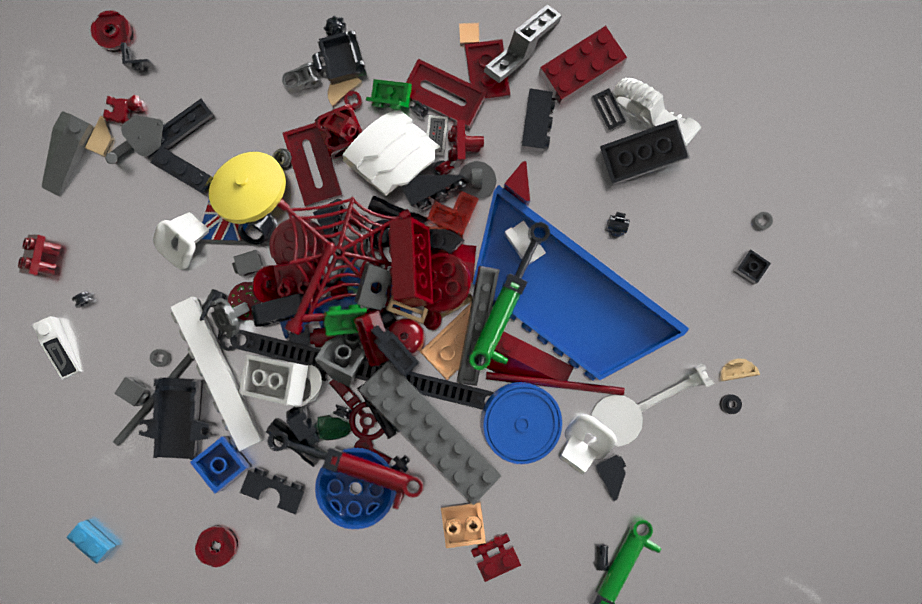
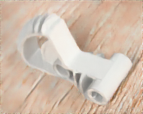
[613,78,701,146]

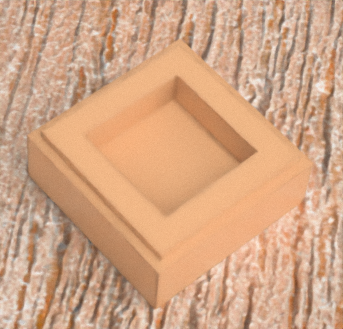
[459,23,479,45]

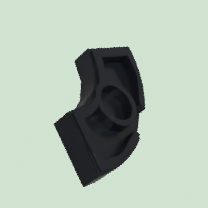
[430,229,465,254]

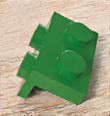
[366,79,412,110]
[323,304,367,336]

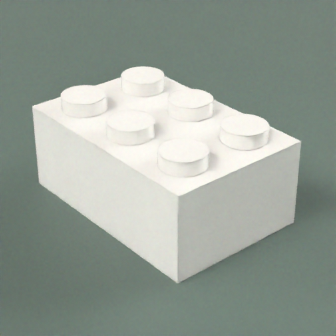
[239,354,308,406]

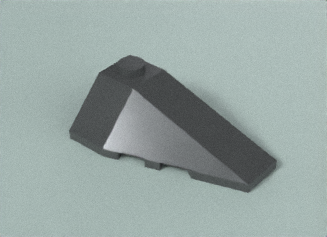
[41,111,95,197]
[315,307,374,387]

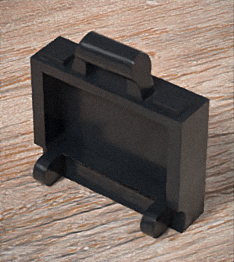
[312,30,367,85]

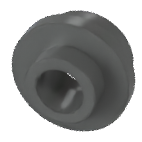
[272,148,291,168]

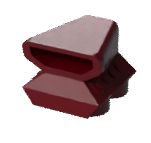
[315,105,362,160]

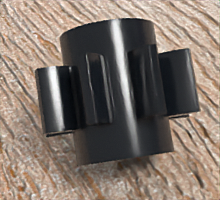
[607,212,630,237]

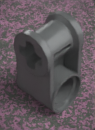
[282,62,321,94]

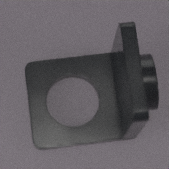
[121,42,154,71]

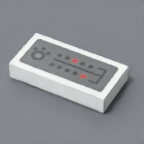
[427,115,448,156]

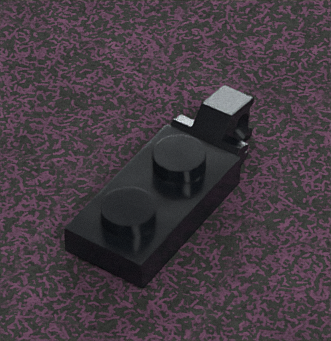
[370,325,419,377]

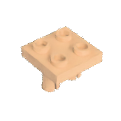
[441,502,486,548]

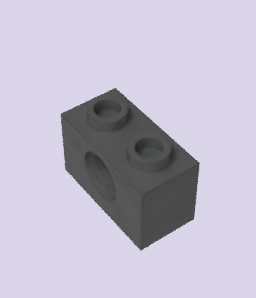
[354,263,392,310]

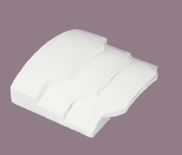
[343,110,441,196]

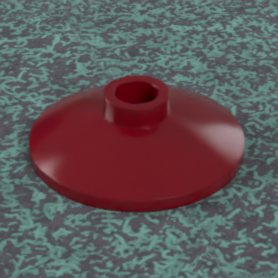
[252,265,279,303]

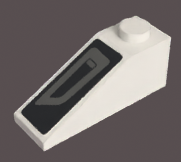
[32,316,81,380]

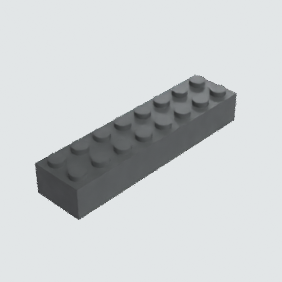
[357,361,501,505]

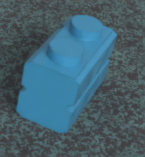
[66,520,116,564]

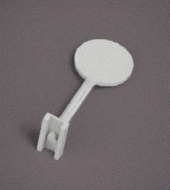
[592,364,714,446]

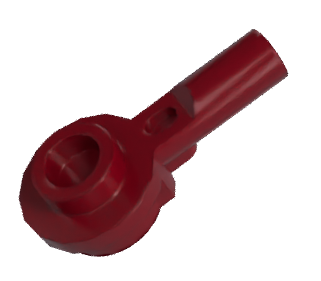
[424,310,441,331]
[354,438,392,465]

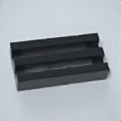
[591,88,626,132]

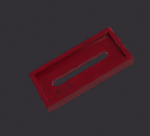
[406,59,487,128]
[282,122,343,207]

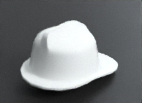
[292,365,322,407]

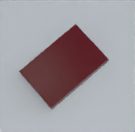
[464,39,511,101]

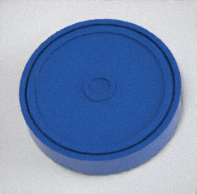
[481,382,562,464]

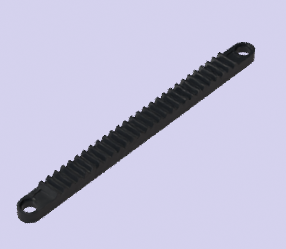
[230,330,494,410]

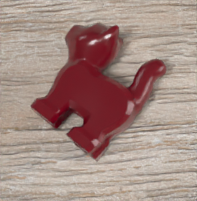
[103,95,145,126]

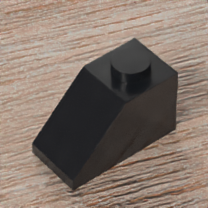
[593,454,626,502]

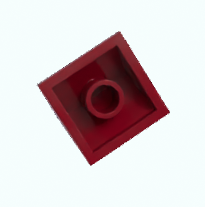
[504,161,530,207]

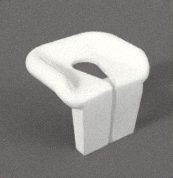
[153,212,209,270]
[560,414,617,475]

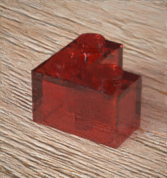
[427,191,479,238]

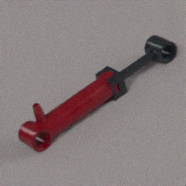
[267,430,424,510]

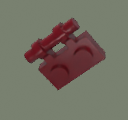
[471,534,521,582]

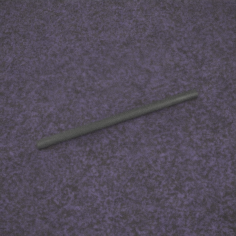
[113,353,193,446]

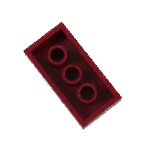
[539,26,628,105]
[388,217,433,308]

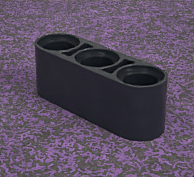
[251,293,309,327]

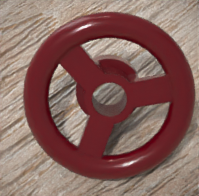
[349,401,384,441]

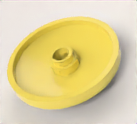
[209,152,286,224]

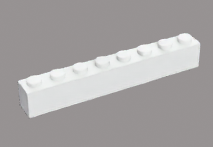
[171,296,264,451]

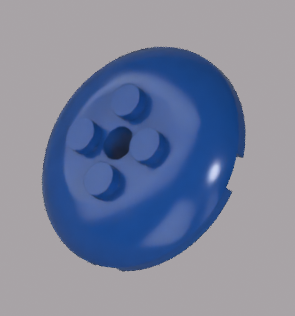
[315,448,396,529]

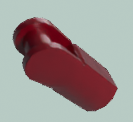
[329,379,362,410]

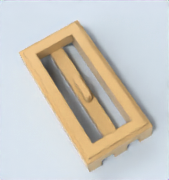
[386,295,428,323]

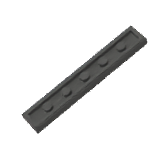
[457,266,499,386]

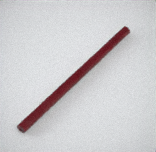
[485,372,625,396]

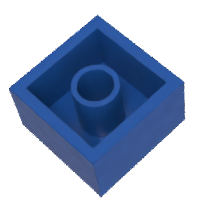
[190,436,251,494]

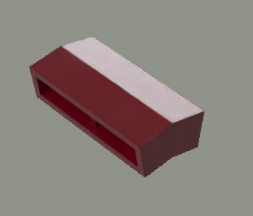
[354,310,388,366]

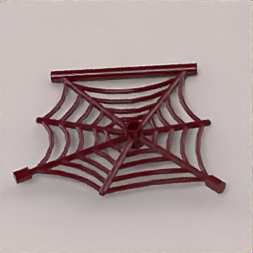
[276,196,411,323]

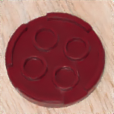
[269,217,328,270]
[424,253,471,313]

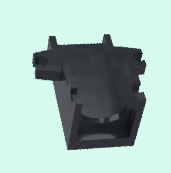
[139,377,210,460]

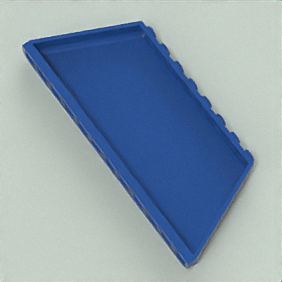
[473,185,689,381]

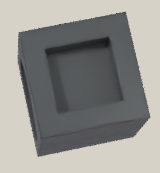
[232,250,264,277]
[114,377,150,406]

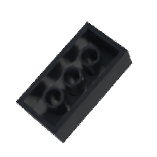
[600,119,690,184]

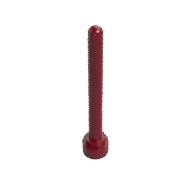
[285,242,335,335]

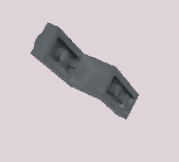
[484,5,562,83]

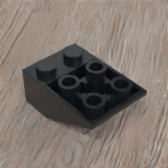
[401,175,470,210]

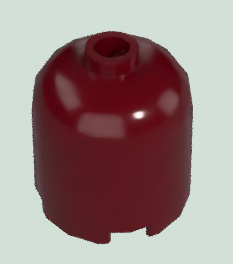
[388,318,426,356]

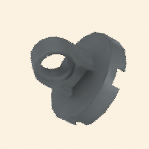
[459,161,497,201]
[210,298,250,337]

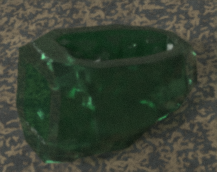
[317,415,351,441]

